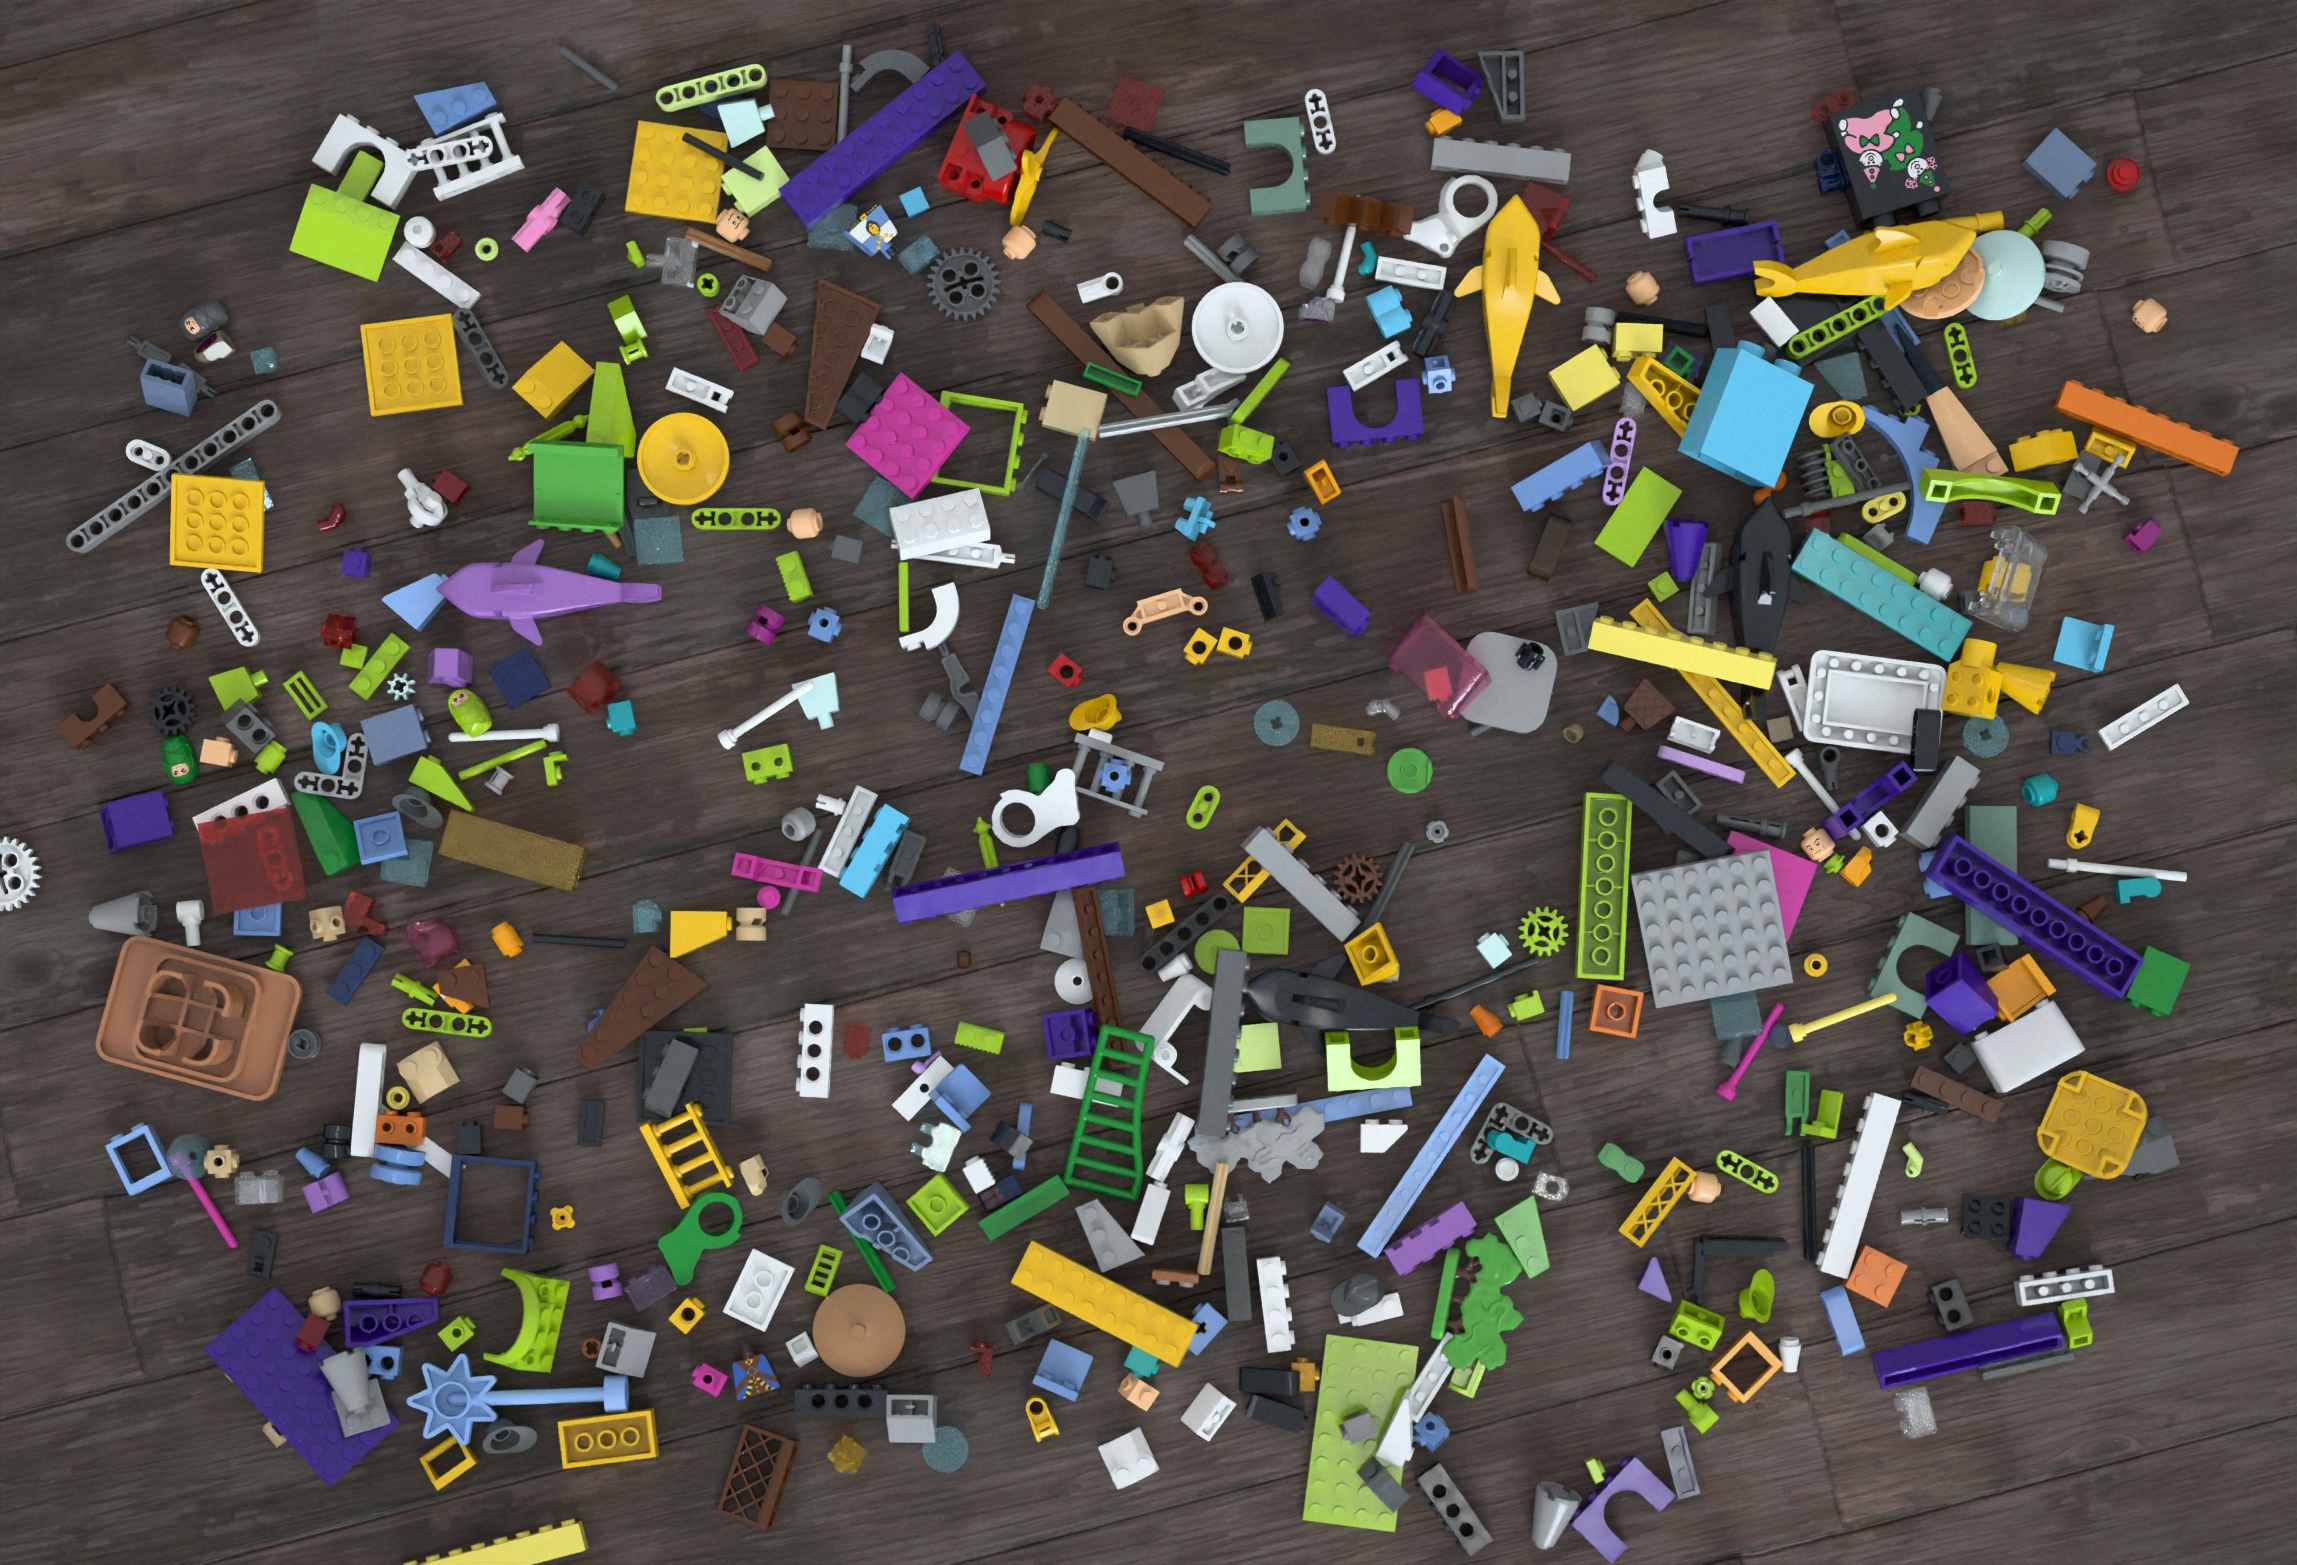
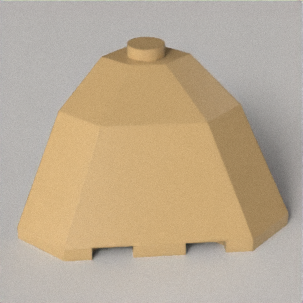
[1089,296,1184,377]

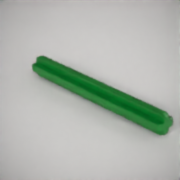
[828,1190,896,1293]

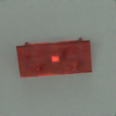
[1188,541,1228,591]

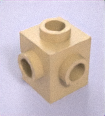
[309,906,346,942]
[204,1145,240,1178]

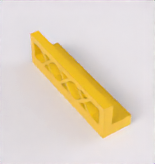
[1222,819,1306,903]
[1618,1157,1697,1248]

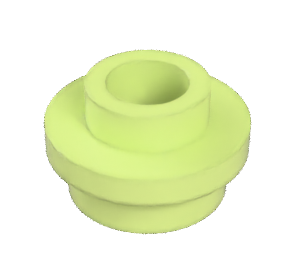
[475,238,499,261]

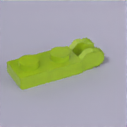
[1822,444,1857,508]

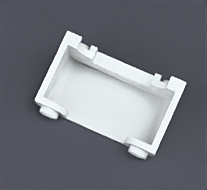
[1970,998,2085,1093]

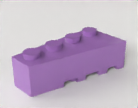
[427,648,473,688]
[1383,1200,1477,1275]

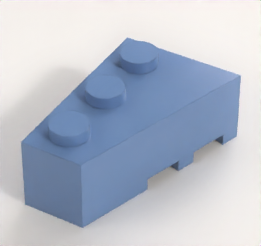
[414,82,499,138]

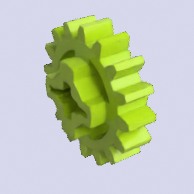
[1518,907,1568,957]

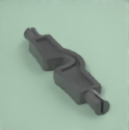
[127,335,218,399]
[937,642,980,724]

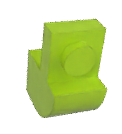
[2058,1298,2093,1349]

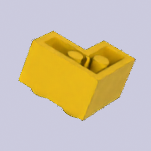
[2009,428,2078,472]

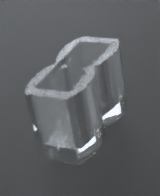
[1299,237,1331,290]
[234,1170,285,1205]

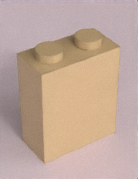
[1039,380,1107,441]

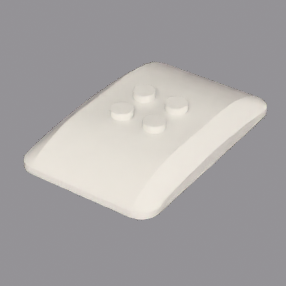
[1803,650,1947,754]

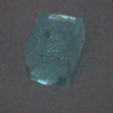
[632,900,663,934]

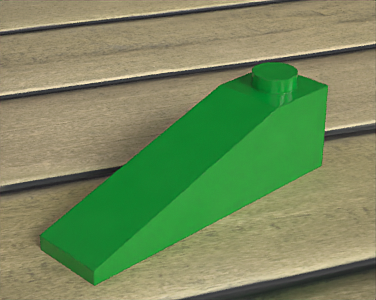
[290,784,361,877]

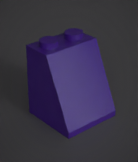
[99,790,175,854]
[1925,951,1998,1036]
[2006,1196,2071,1261]

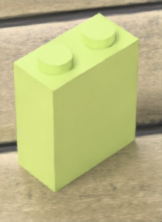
[721,146,790,218]

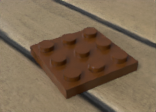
[766,79,839,152]

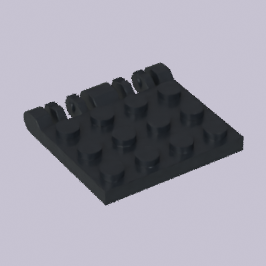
[1752,246,1873,368]

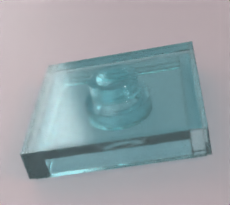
[808,204,858,252]
[632,516,684,566]
[1708,990,1764,1042]

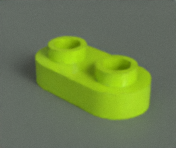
[1186,785,1220,829]

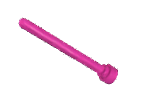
[1716,1002,1784,1102]
[169,1149,238,1248]

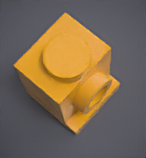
[1425,108,1462,138]

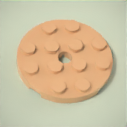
[1899,246,1985,319]

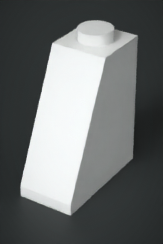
[1131,1180,1171,1245]

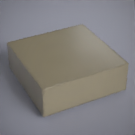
[1765,716,1794,743]

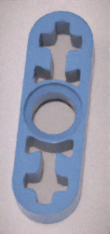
[1013,1102,1032,1170]

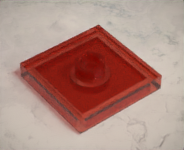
[1106,75,1165,133]

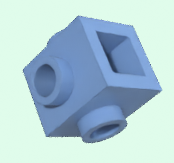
[1421,355,1455,394]
[1287,506,1322,541]
[808,607,843,644]
[1098,758,1132,793]
[1413,1411,1450,1453]

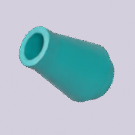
[586,553,622,580]

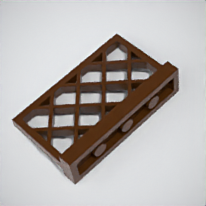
[1441,496,1480,595]
[716,1423,800,1531]

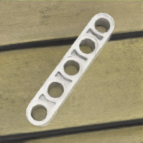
[351,1043,386,1158]

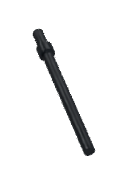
[1407,956,1539,1012]

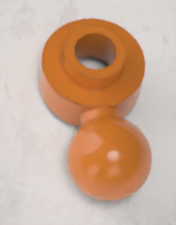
[1753,470,1786,506]

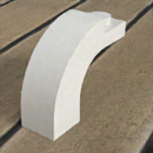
[899,582,960,651]

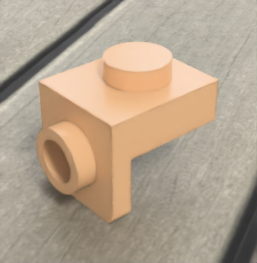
[1118,1373,1160,1411]

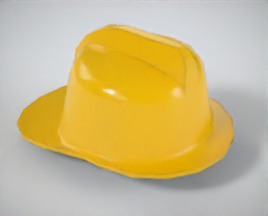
[1809,400,1865,438]
[1069,694,1122,731]

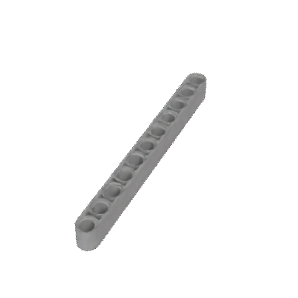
[66,400,282,554]

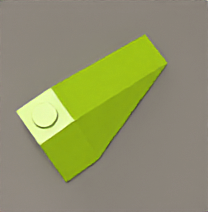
[586,362,637,458]

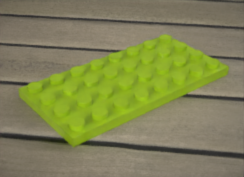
[1302,1334,1419,1532]

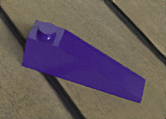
[341,1297,439,1348]

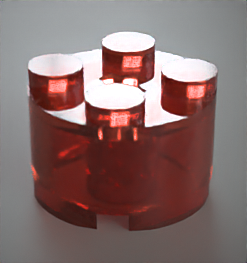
[567,661,622,716]

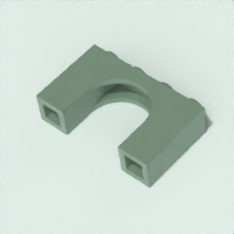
[1244,117,1310,216]
[1866,912,1960,1020]

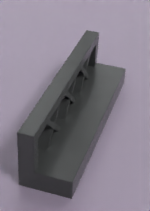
[1976,1334,2074,1380]

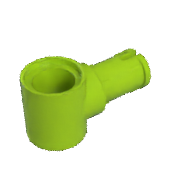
[1185,1184,1209,1230]
[1675,1388,1719,1434]

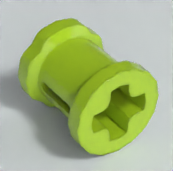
[697,273,720,297]
[619,338,649,366]
[265,943,294,973]

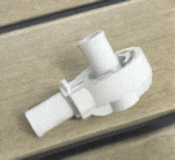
[398,468,448,528]

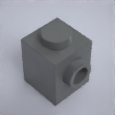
[1509,392,1543,426]

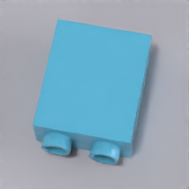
[1678,340,1814,488]

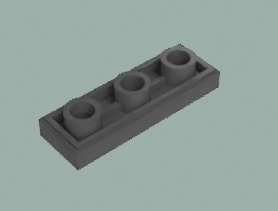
[1828,432,1883,502]

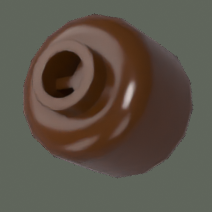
[165,614,200,650]

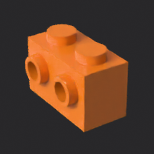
[375,1110,427,1146]

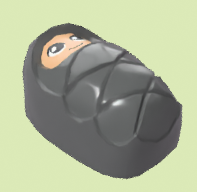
[179,299,230,343]

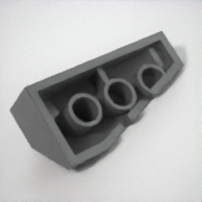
[2079,1115,2180,1180]

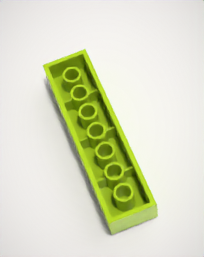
[1574,792,1632,980]

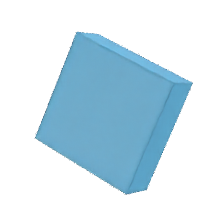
[899,186,930,218]

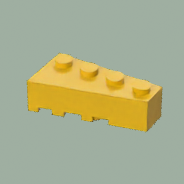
[1627,356,1701,438]

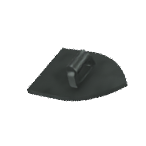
[626,469,672,537]

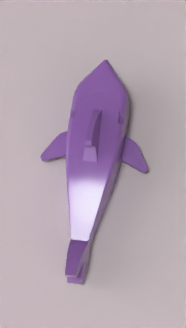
[436,539,662,646]

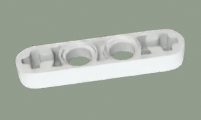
[404,136,493,171]
[201,568,260,647]

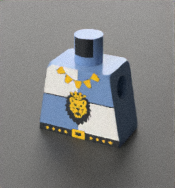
[842,202,899,260]

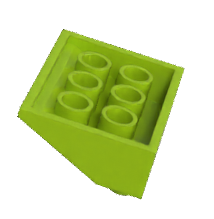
[289,184,400,282]

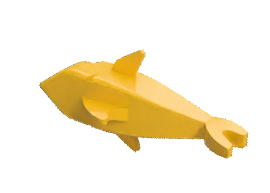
[1454,194,1560,418]
[1753,220,1976,311]

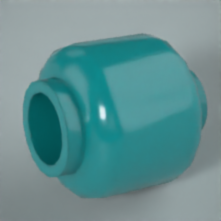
[2022,773,2058,806]

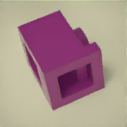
[2123,517,2163,554]

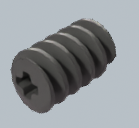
[1796,449,1832,499]

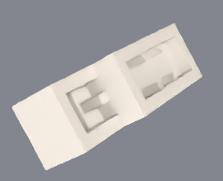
[1172,368,1246,411]

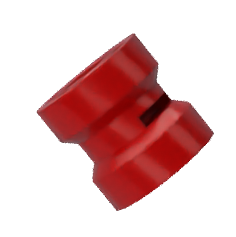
[1178,870,1208,899]

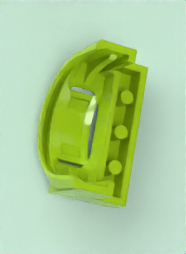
[483,1268,570,1373]

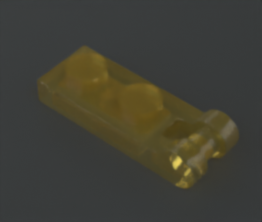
[1310,724,1377,756]

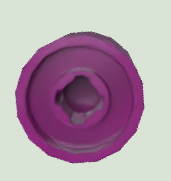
[744,603,786,646]

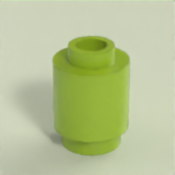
[254,740,287,775]

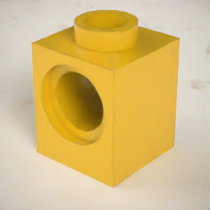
[1216,627,1253,659]
[1183,628,1218,665]
[1145,899,1175,929]
[669,1297,706,1334]

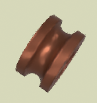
[582,1337,603,1359]

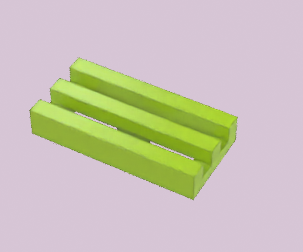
[283,670,330,721]

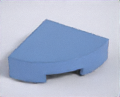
[1596,695,1619,727]

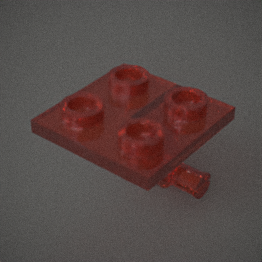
[1521,179,1571,241]

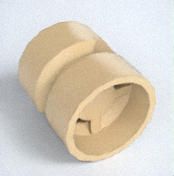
[736,908,766,941]

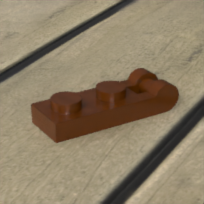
[1217,431,1243,495]

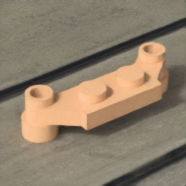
[1123,588,1208,636]

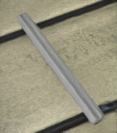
[1097,403,1234,438]

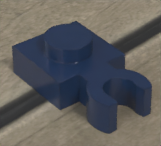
[2050,731,2091,755]

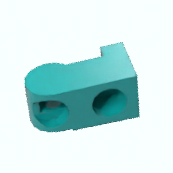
[2114,877,2161,904]
[1487,1129,1536,1164]

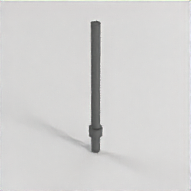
[1782,480,1912,519]

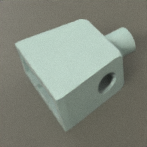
[717,98,775,148]
[792,672,840,730]

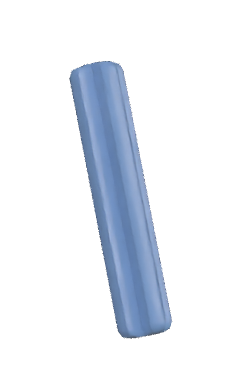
[1556,991,1574,1059]

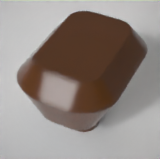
[957,950,971,969]

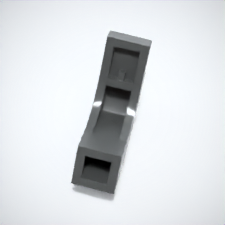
[850,49,931,97]

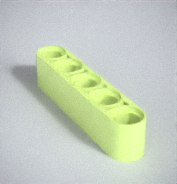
[656,64,767,112]

